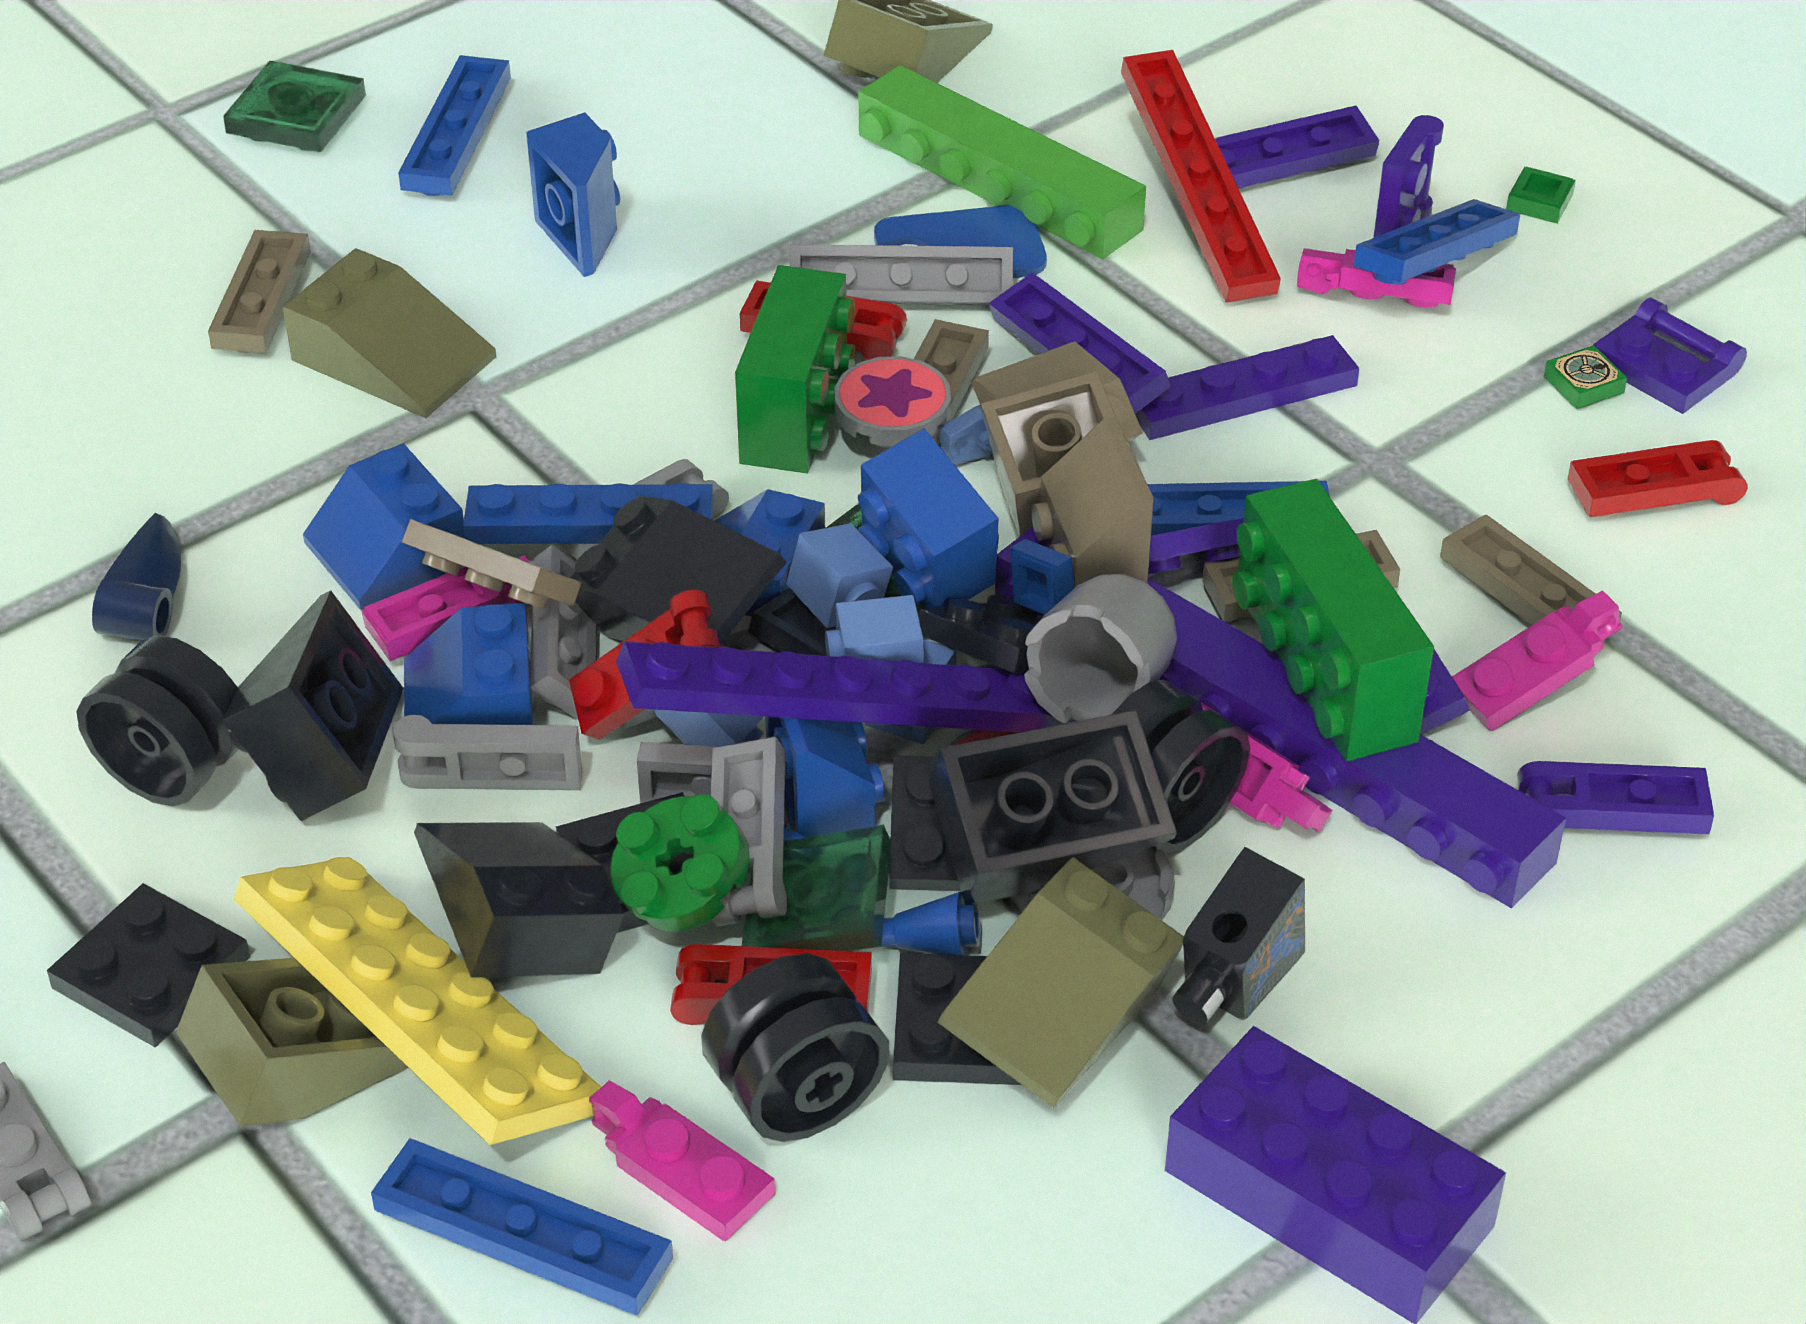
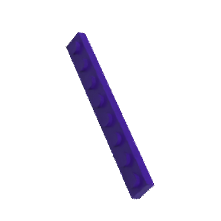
[616,641,1077,733]

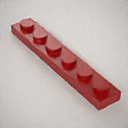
[1121,49,1281,303]

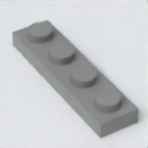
[789,244,1013,305]

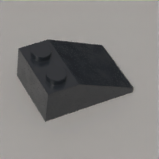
[570,496,787,645]
[222,590,404,821]
[929,710,1177,905]
[414,822,624,978]

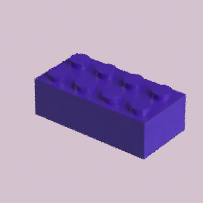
[1165,1025,1507,1324]

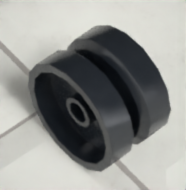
[76,635,239,807]
[1111,679,1250,854]
[701,953,889,1142]

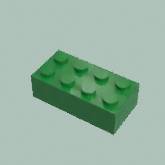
[1232,478,1434,762]

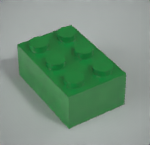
[735,265,856,474]

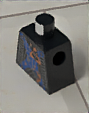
[1172,847,1305,1024]

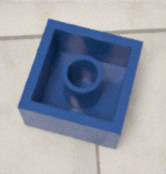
[858,428,999,609]

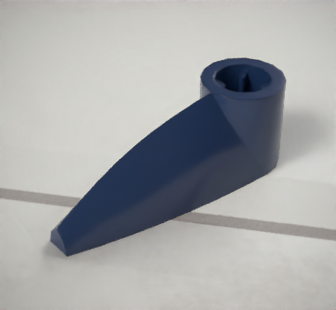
[92,513,181,641]

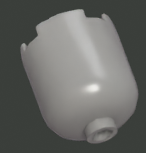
[1024,574,1177,723]

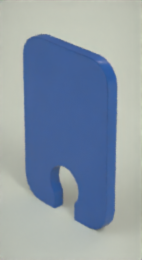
[874,205,1047,278]

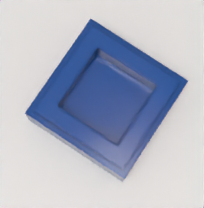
[1010,539,1074,615]

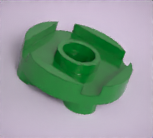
[611,794,749,932]

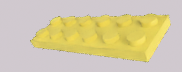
[234,857,601,1145]

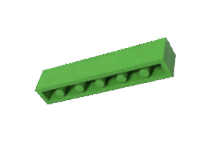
[858,65,1146,259]

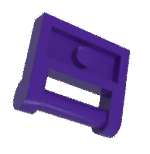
[1373,115,1444,238]
[1593,297,1747,414]

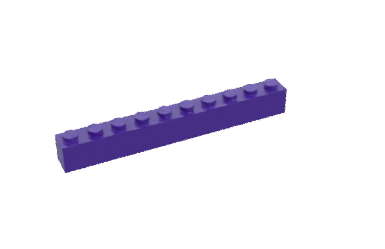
[995,527,1566,909]

